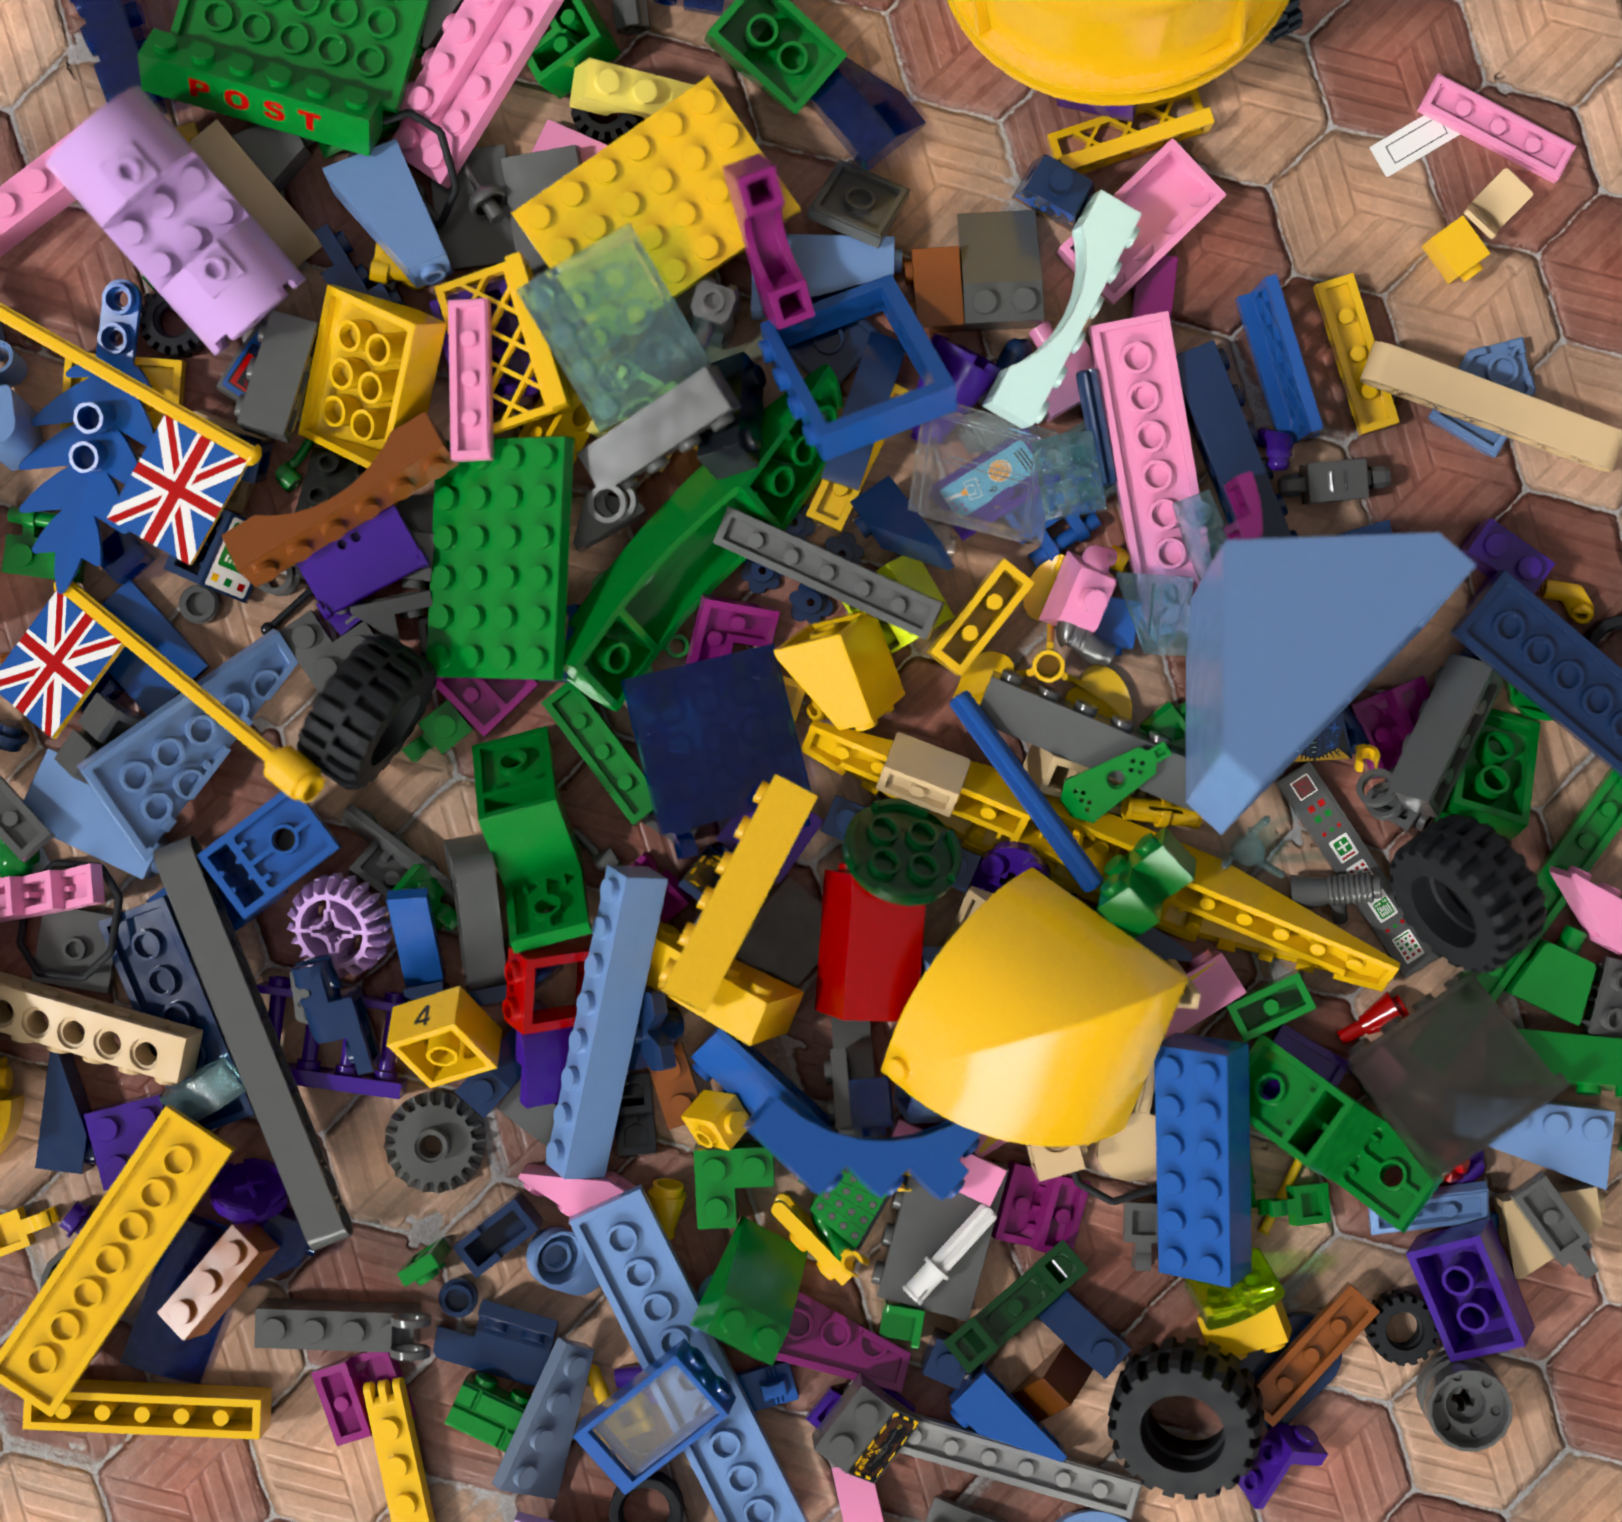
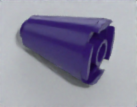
[910,332,1003,448]

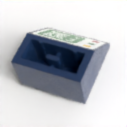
[163,509,254,604]

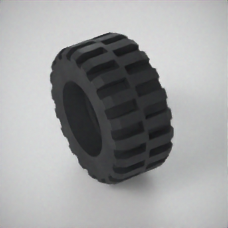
[297,634,437,790]
[1389,815,1547,973]
[1107,1337,1264,1500]

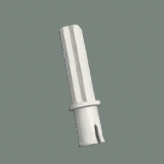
[902,1204,997,1305]

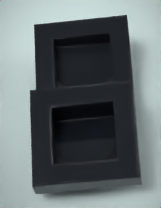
[616,1073,658,1158]

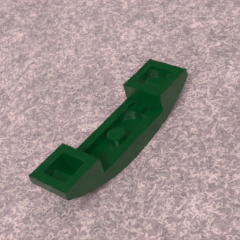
[943,1239,1089,1374]

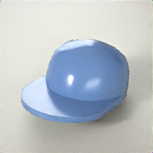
[526,1227,600,1296]

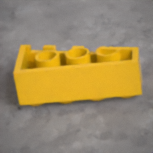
[646,923,804,1046]

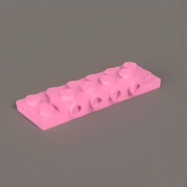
[391,0,564,189]

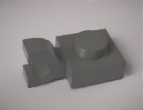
[1122,1201,1158,1271]

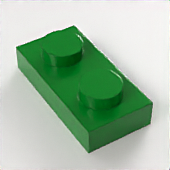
[397,1237,451,1287]

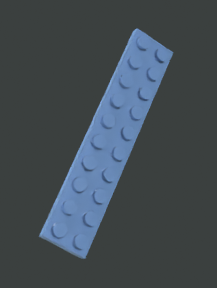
[568,1184,809,1522]

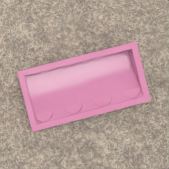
[1056,138,1227,306]

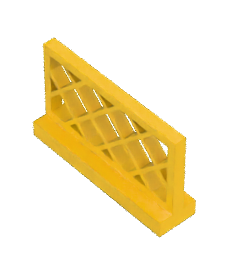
[434,252,576,435]

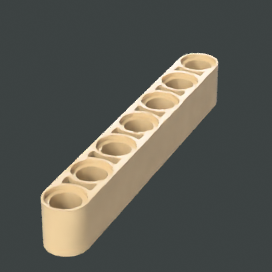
[1360,341,1622,472]

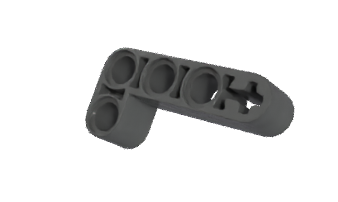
[444,833,507,992]

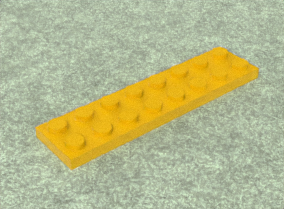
[0,1104,235,1417]

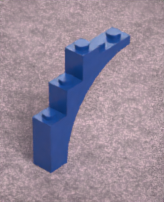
[742,1096,981,1201]

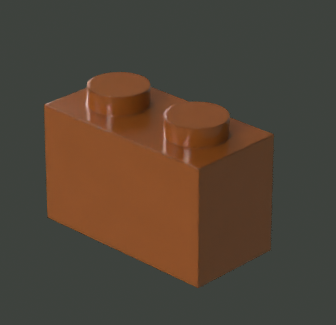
[904,246,965,334]

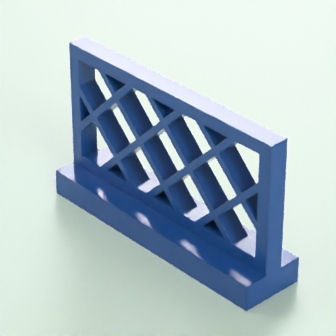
[1235,274,1323,444]

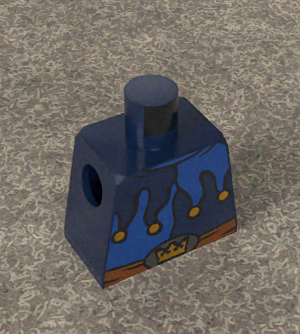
[1012,154,1095,232]

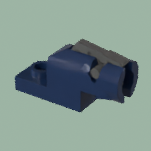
[290,955,382,1075]

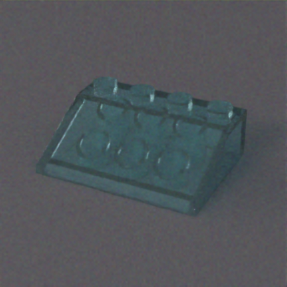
[516,223,712,432]

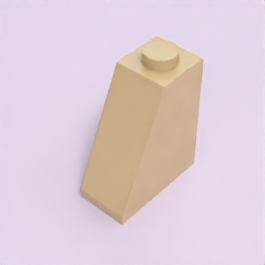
[1492,1181,1605,1279]

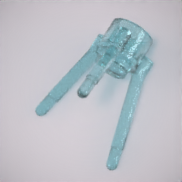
[1221,816,1285,878]

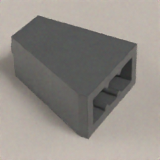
[232,124,313,193]

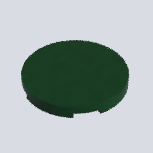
[842,798,962,906]

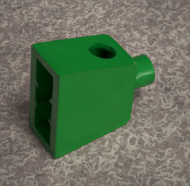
[1503,925,1596,1026]

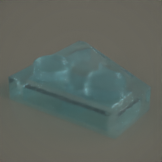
[1116,572,1194,656]

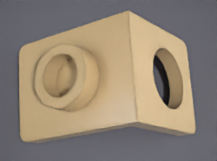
[1463,168,1534,239]

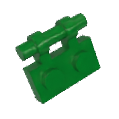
[1,507,86,584]

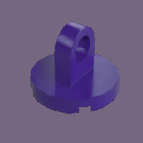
[210,1158,289,1229]

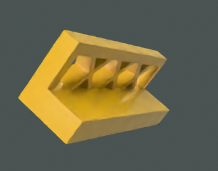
[1046,88,1215,174]

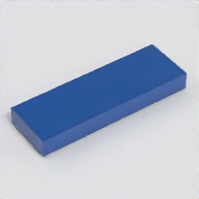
[386,888,446,987]

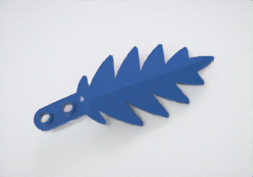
[19,279,155,594]

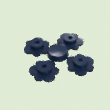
[741,504,864,624]

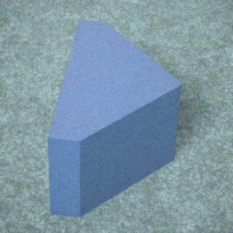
[1186,532,1477,835]

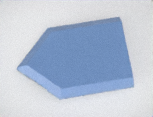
[1427,337,1536,458]

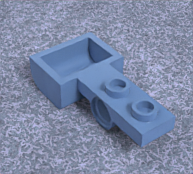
[0,321,43,471]

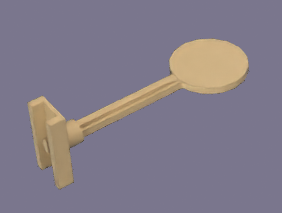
[1096,959,1201,1181]

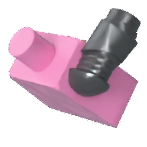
[1039,544,1130,666]

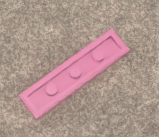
[1417,73,1576,183]
[448,298,494,462]

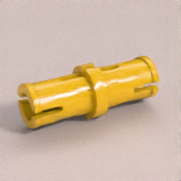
[1121,795,1203,829]

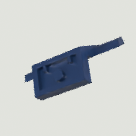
[433,1299,559,1387]

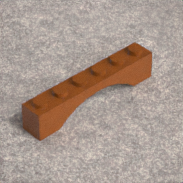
[221,411,459,588]

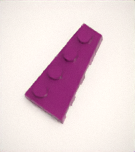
[775,1291,911,1393]

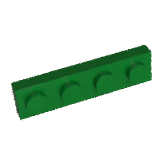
[541,683,667,827]

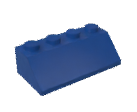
[690,1027,838,1133]

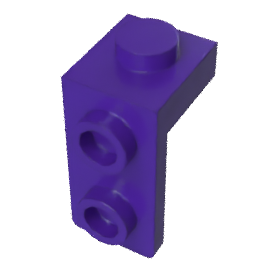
[1238,1424,1328,1509]

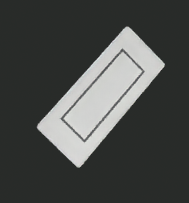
[1370,115,1460,177]

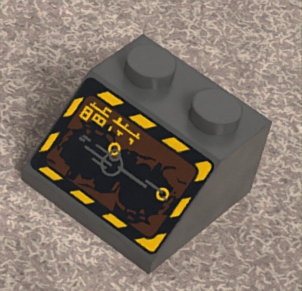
[812,1373,922,1484]

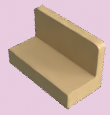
[876,732,971,817]

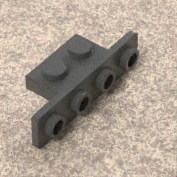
[341,804,456,910]
[824,1017,881,1174]

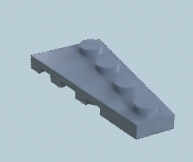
[492,1337,595,1500]

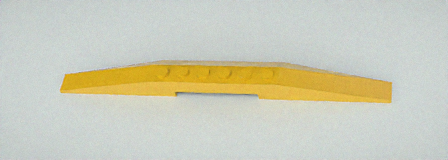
[800,720,1400,992]

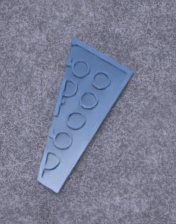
[77,629,298,862]

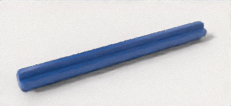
[949,690,1103,893]

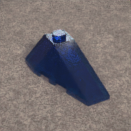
[808,57,926,171]

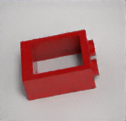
[502,934,593,1035]

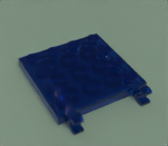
[621,643,812,859]

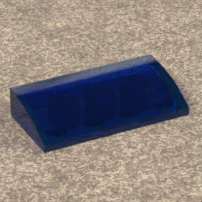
[120,1213,229,1384]

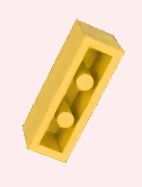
[926,558,1035,676]

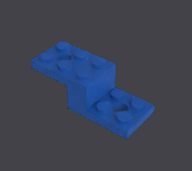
[146,791,342,932]

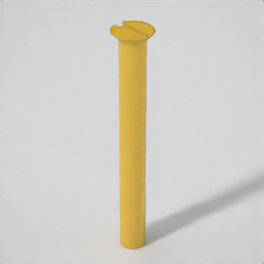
[1256,1159,1303,1237]

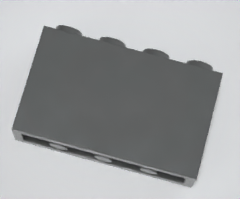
[871,1159,1009,1321]

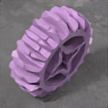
[287,872,393,978]

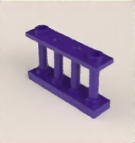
[257,976,410,1099]

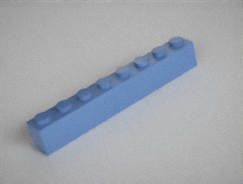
[546,865,668,1179]

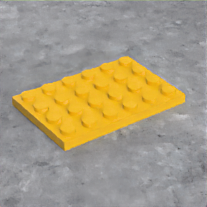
[511,76,800,348]

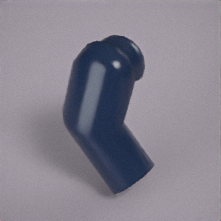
[996,338,1032,369]

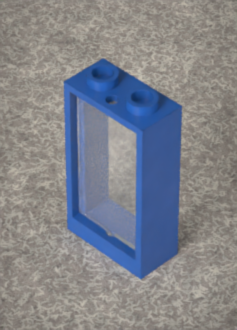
[572,1338,736,1495]

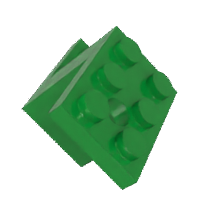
[472,726,592,954]
[1249,1034,1451,1233]

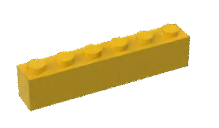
[658,774,818,1013]
[23,1379,272,1440]

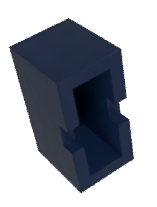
[452,1190,544,1278]

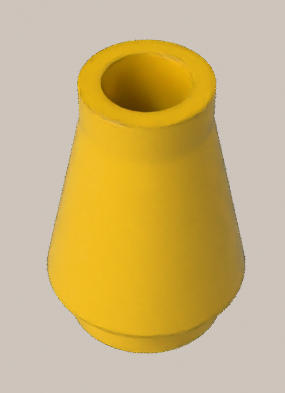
[648,1178,687,1240]

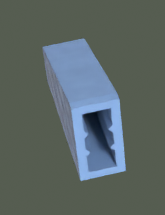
[322,139,454,288]
[751,234,902,320]
[24,748,170,880]

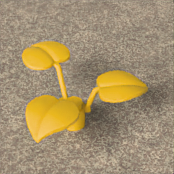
[953,554,1132,721]

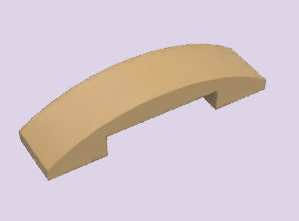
[189,119,322,267]

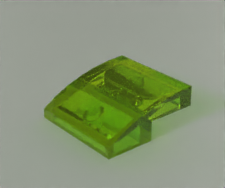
[1185,1248,1285,1331]

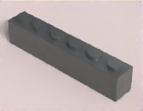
[979,669,1195,812]

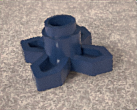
[628,989,684,1071]

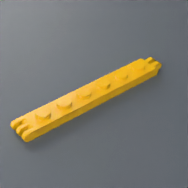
[363,1377,435,1522]

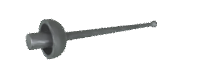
[462,161,507,224]

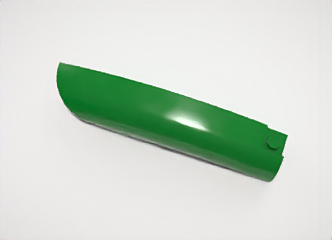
[563,364,843,712]

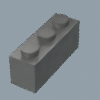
[235,309,319,444]

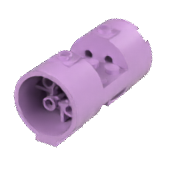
[46,86,306,356]

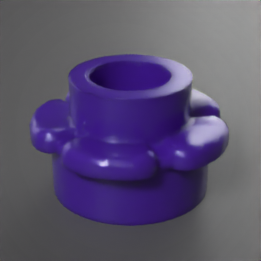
[59,1200,92,1238]

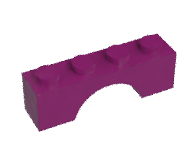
[722,153,815,330]

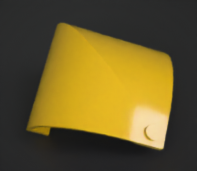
[881,867,1189,1147]

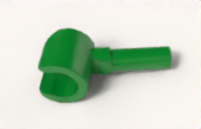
[275,438,315,492]

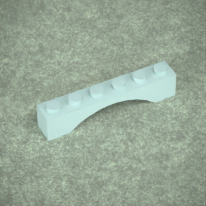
[982,190,1142,429]

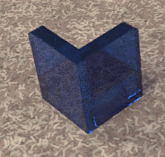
[101,530,156,584]

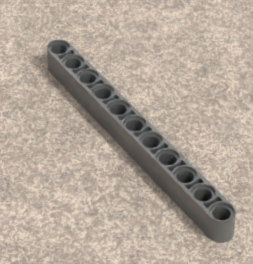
[153,835,353,1251]

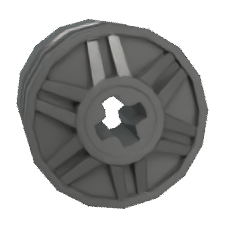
[1416,1351,1512,1452]

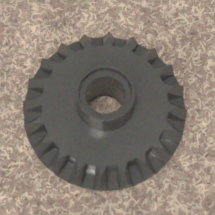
[384,1091,486,1194]

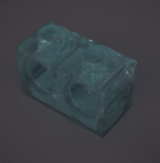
[1031,431,1107,521]

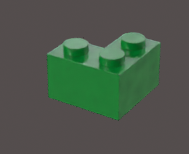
[527,0,621,99]
[1098,827,1196,939]
[694,1140,775,1230]

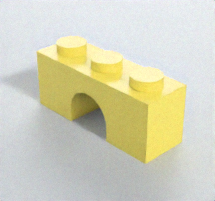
[569,58,694,120]

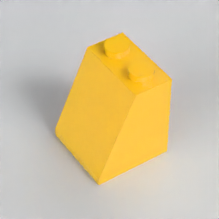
[774,611,905,732]

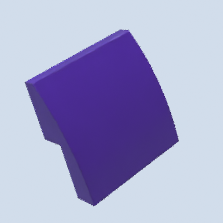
[515,1027,573,1108]

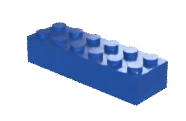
[1154,1032,1252,1288]

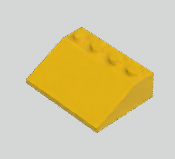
[298,284,447,469]

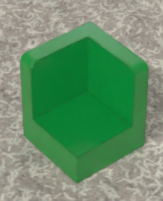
[879,1299,925,1349]

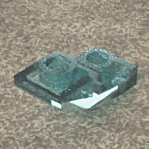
[1172,489,1227,582]
[159,1057,246,1122]

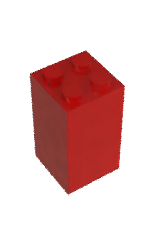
[815,863,926,1022]

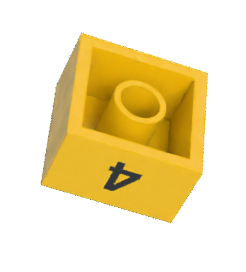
[386,986,502,1088]

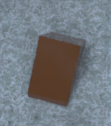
[1011,1342,1094,1422]

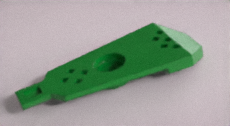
[1060,741,1172,823]

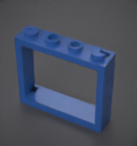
[758,274,957,462]

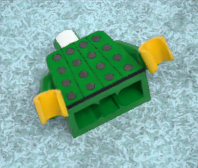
[798,1170,912,1277]

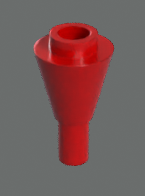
[1337,991,1410,1045]

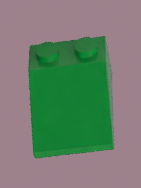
[704,0,848,115]
[1434,708,1540,841]
[689,1216,808,1365]

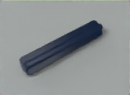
[1076,368,1118,486]

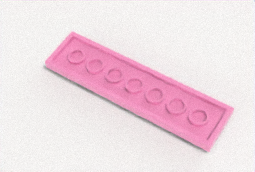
[1088,311,1212,638]

